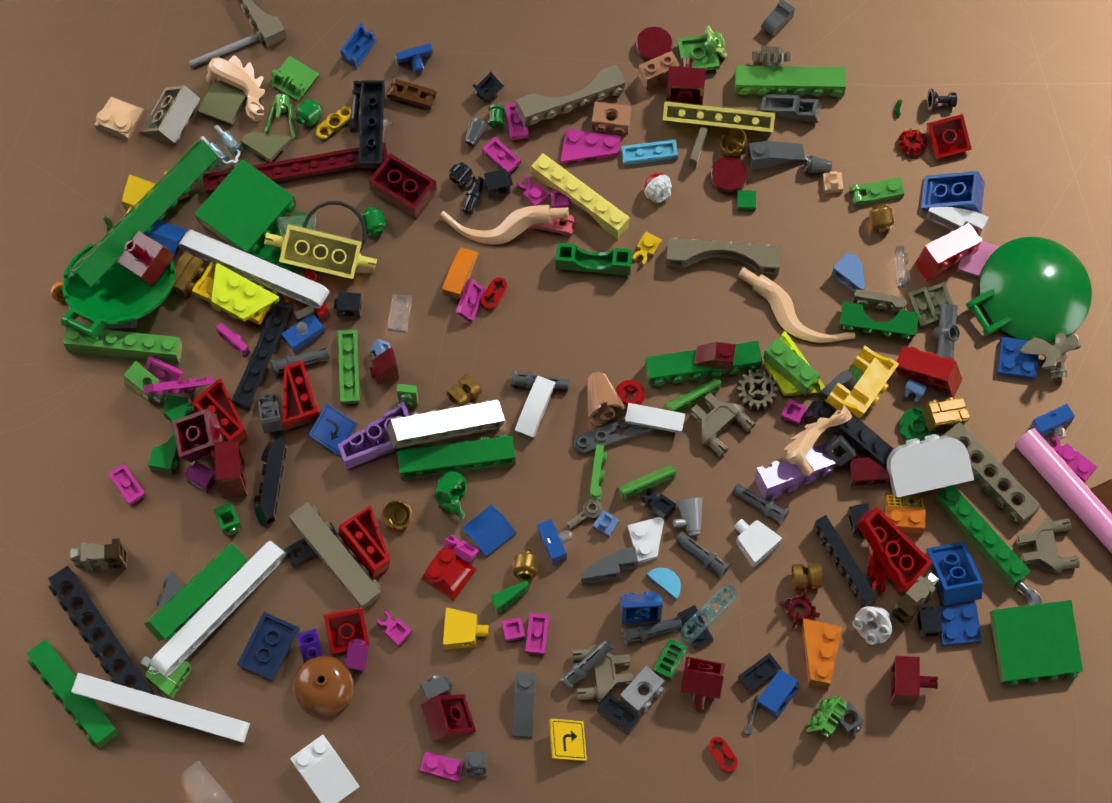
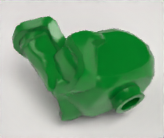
[433,471,467,519]

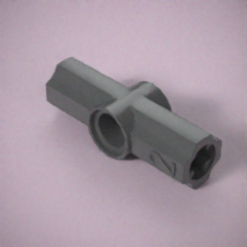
[934,304,960,359]

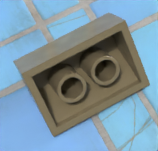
[140,85,200,144]

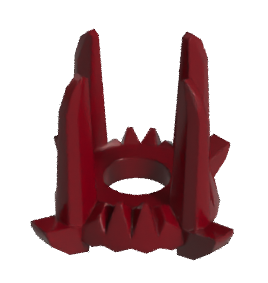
[779,589,821,629]

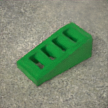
[491,581,529,614]
[653,638,688,682]

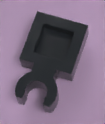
[640,488,676,519]

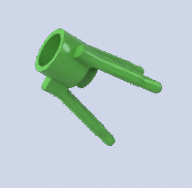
[264,94,296,139]

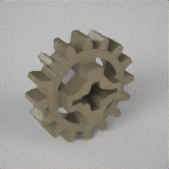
[752,46,791,66]
[736,369,779,411]

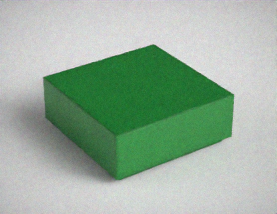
[737,190,756,210]

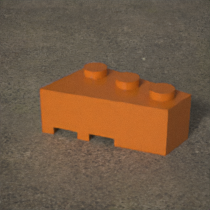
[801,618,842,690]

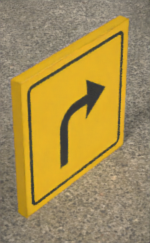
[549,719,587,761]

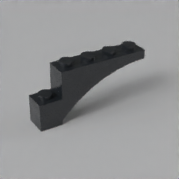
[802,400,894,470]

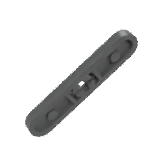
[574,419,657,455]

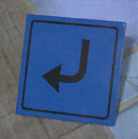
[308,403,358,456]

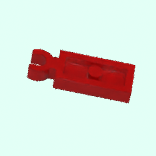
[867,545,889,594]

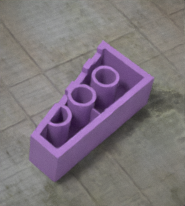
[338,401,411,469]
[754,443,835,500]

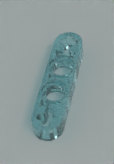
[680,585,737,642]

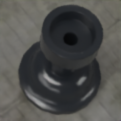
[927,89,957,111]

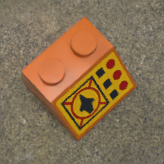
[884,494,926,535]

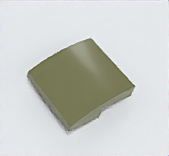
[198,81,247,125]
[908,282,958,328]

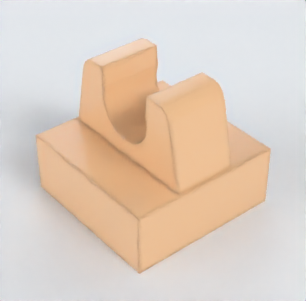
[822,171,844,193]

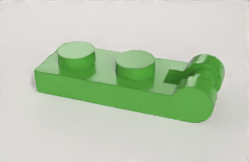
[849,177,905,206]
[590,444,607,501]

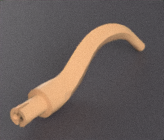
[439,205,569,245]
[738,267,855,343]

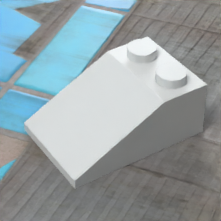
[290,735,360,803]

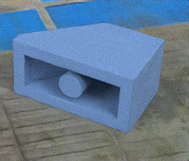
[832,252,865,293]

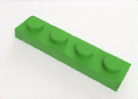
[338,330,360,404]

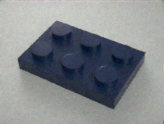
[237,612,300,682]

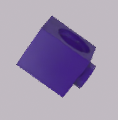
[297,629,323,663]

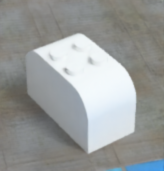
[887,434,974,497]

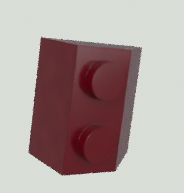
[421,694,476,742]

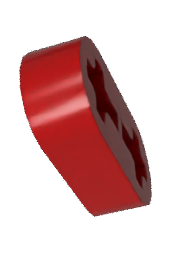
[481,277,508,311]
[708,737,738,773]

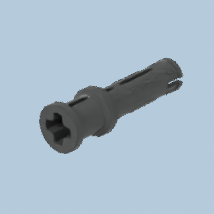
[271,347,330,377]
[511,370,569,391]
[732,483,789,525]
[675,532,731,578]
[621,617,683,645]
[560,639,614,690]

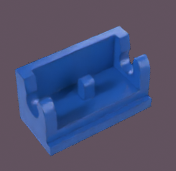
[340,23,377,68]
[757,669,800,719]

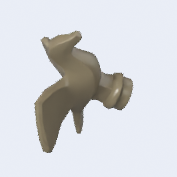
[1020,333,1081,378]

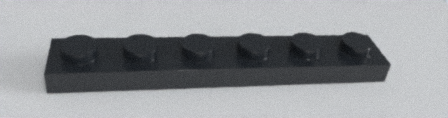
[232,302,293,410]

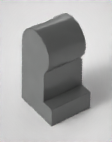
[761,0,795,36]
[821,371,857,405]

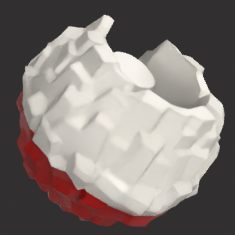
[643,173,672,203]

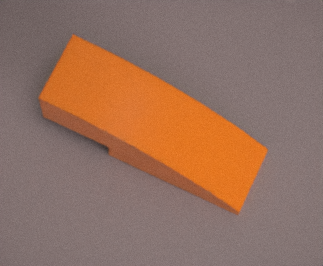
[442,247,478,300]

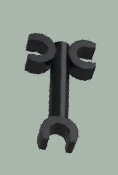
[349,81,362,131]

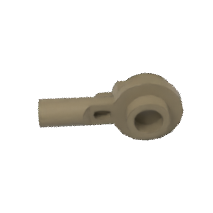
[567,499,602,529]

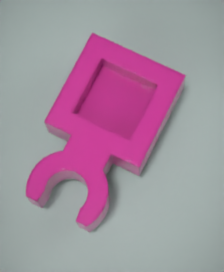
[517,175,549,206]
[443,534,480,563]
[377,611,412,647]

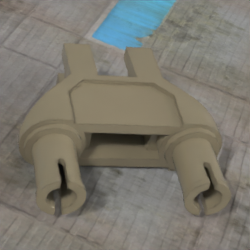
[690,393,756,457]
[1016,518,1080,574]
[572,645,633,702]

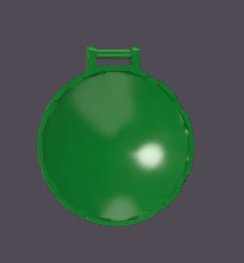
[966,237,1092,343]
[61,239,175,339]

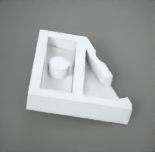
[627,517,664,563]

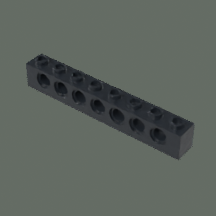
[48,566,155,695]

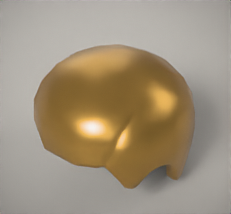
[719,128,748,157]
[381,499,413,530]

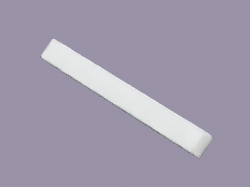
[178,229,330,309]
[150,541,286,677]
[71,673,250,743]

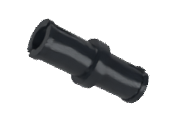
[462,176,485,214]

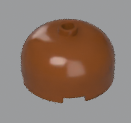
[293,656,354,718]

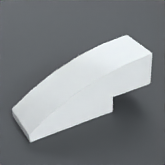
[926,207,989,237]
[515,376,556,437]

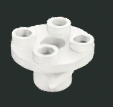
[853,606,892,645]

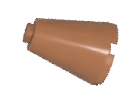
[588,372,626,427]

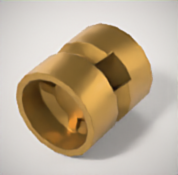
[446,374,482,407]
[792,563,822,590]

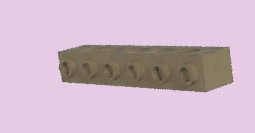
[943,422,1041,525]

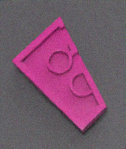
[560,129,621,165]
[143,376,214,396]

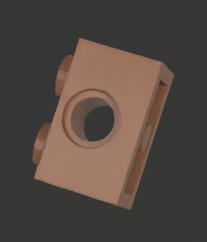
[638,51,680,90]
[592,102,631,135]

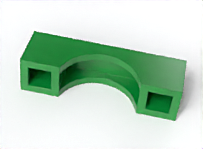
[555,243,632,276]
[839,301,919,339]
[148,394,194,476]

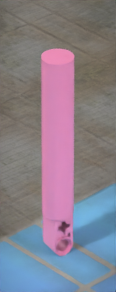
[1015,428,1112,554]

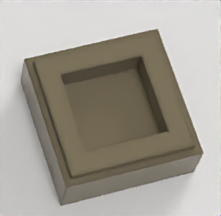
[293,306,314,320]

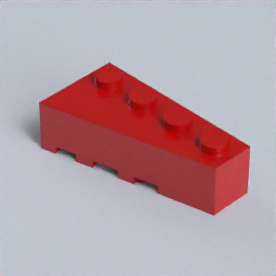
[856,507,932,592]

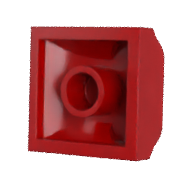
[926,114,972,159]
[422,547,477,601]
[323,607,370,654]

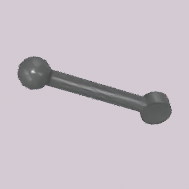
[744,695,760,735]

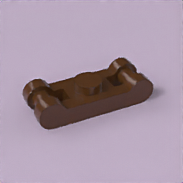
[387,79,437,110]

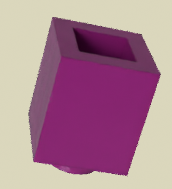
[185,461,215,494]
[345,639,369,671]

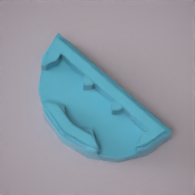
[646,567,681,600]

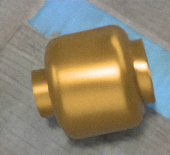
[869,203,895,232]
[512,551,539,581]

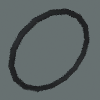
[302,201,366,253]

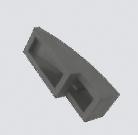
[760,94,821,123]
[581,546,638,584]

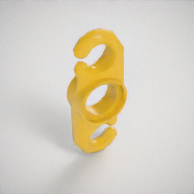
[315,106,352,139]

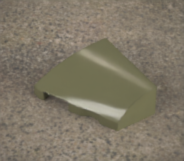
[241,132,293,163]

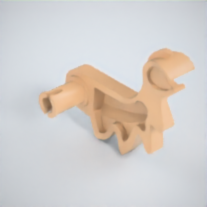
[206,56,265,122]
[784,404,852,476]

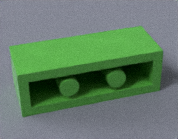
[763,338,820,396]

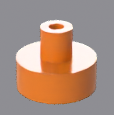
[51,282,66,302]

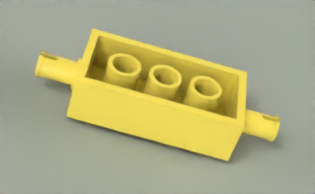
[264,224,377,279]

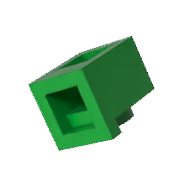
[213,502,241,535]

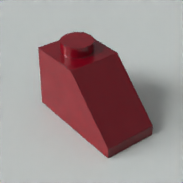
[694,342,736,371]
[369,348,399,384]
[848,456,890,487]

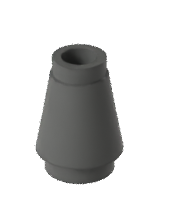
[465,117,487,146]
[804,155,832,173]

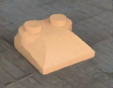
[94,97,144,141]

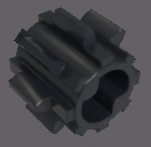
[449,162,473,187]

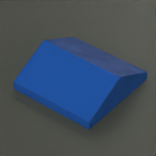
[143,221,187,261]
[461,504,516,558]

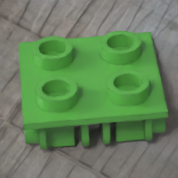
[269,56,319,101]
[806,695,848,738]

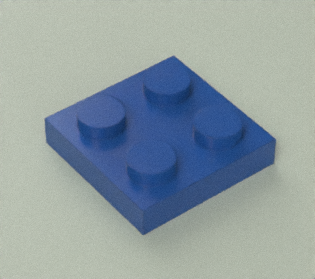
[997,337,1039,380]
[936,603,982,647]

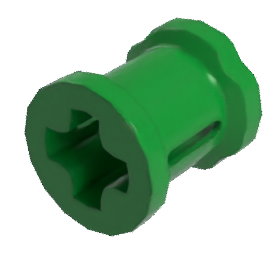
[488,104,505,128]

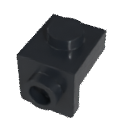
[472,72,505,101]

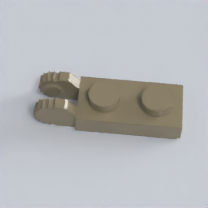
[852,289,907,313]

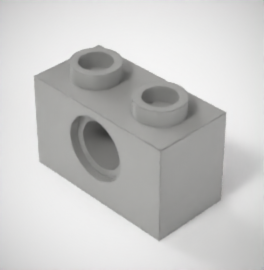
[620,666,664,715]

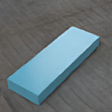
[621,139,678,166]

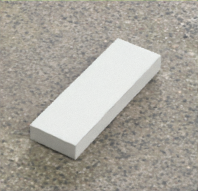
[625,403,685,434]

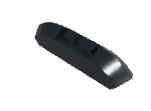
[254,434,288,527]

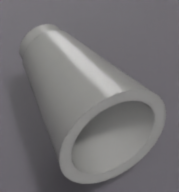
[673,498,703,536]

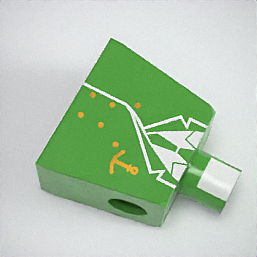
[124,361,167,403]
[140,655,192,700]

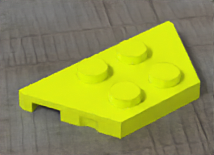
[211,263,280,322]
[763,331,825,396]

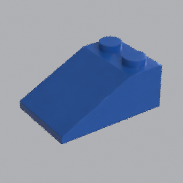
[921,171,985,214]
[926,541,983,606]
[620,591,663,624]

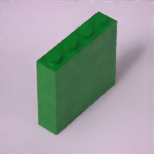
[195,159,296,255]
[989,600,1083,686]

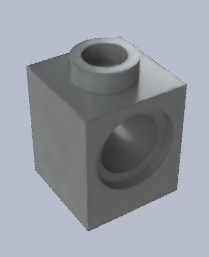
[832,701,864,736]

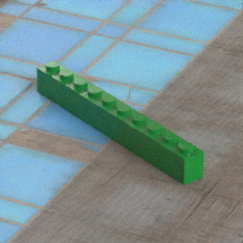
[70,140,218,287]

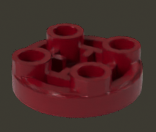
[636,27,672,61]
[710,156,748,193]

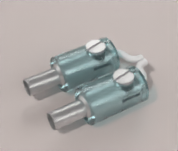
[199,125,243,167]

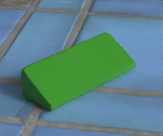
[665,378,721,412]
[618,465,676,499]

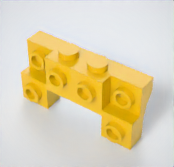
[192,262,278,325]
[825,346,899,419]

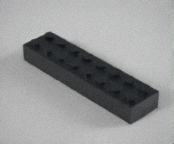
[359,80,385,168]
[813,515,877,608]

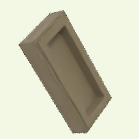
[689,127,708,168]

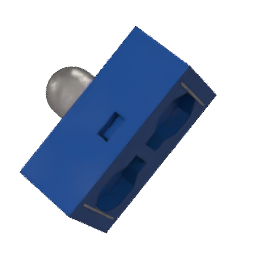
[282,313,325,353]
[1031,404,1075,440]
[537,519,572,565]

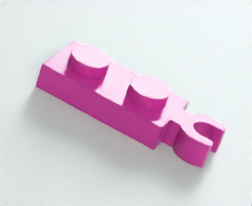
[1051,437,1097,483]

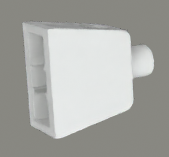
[734,519,782,568]

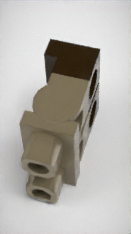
[70,538,127,572]
[891,572,939,628]

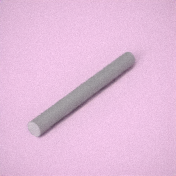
[189,34,259,68]

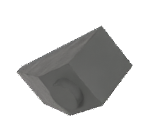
[748,141,805,170]
[512,672,536,738]

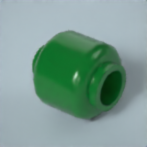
[295,99,322,127]
[362,207,387,236]

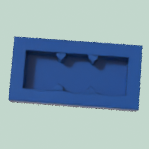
[395,43,433,72]

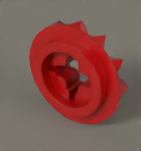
[898,128,928,156]
[615,380,645,408]

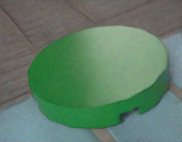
[898,407,937,441]

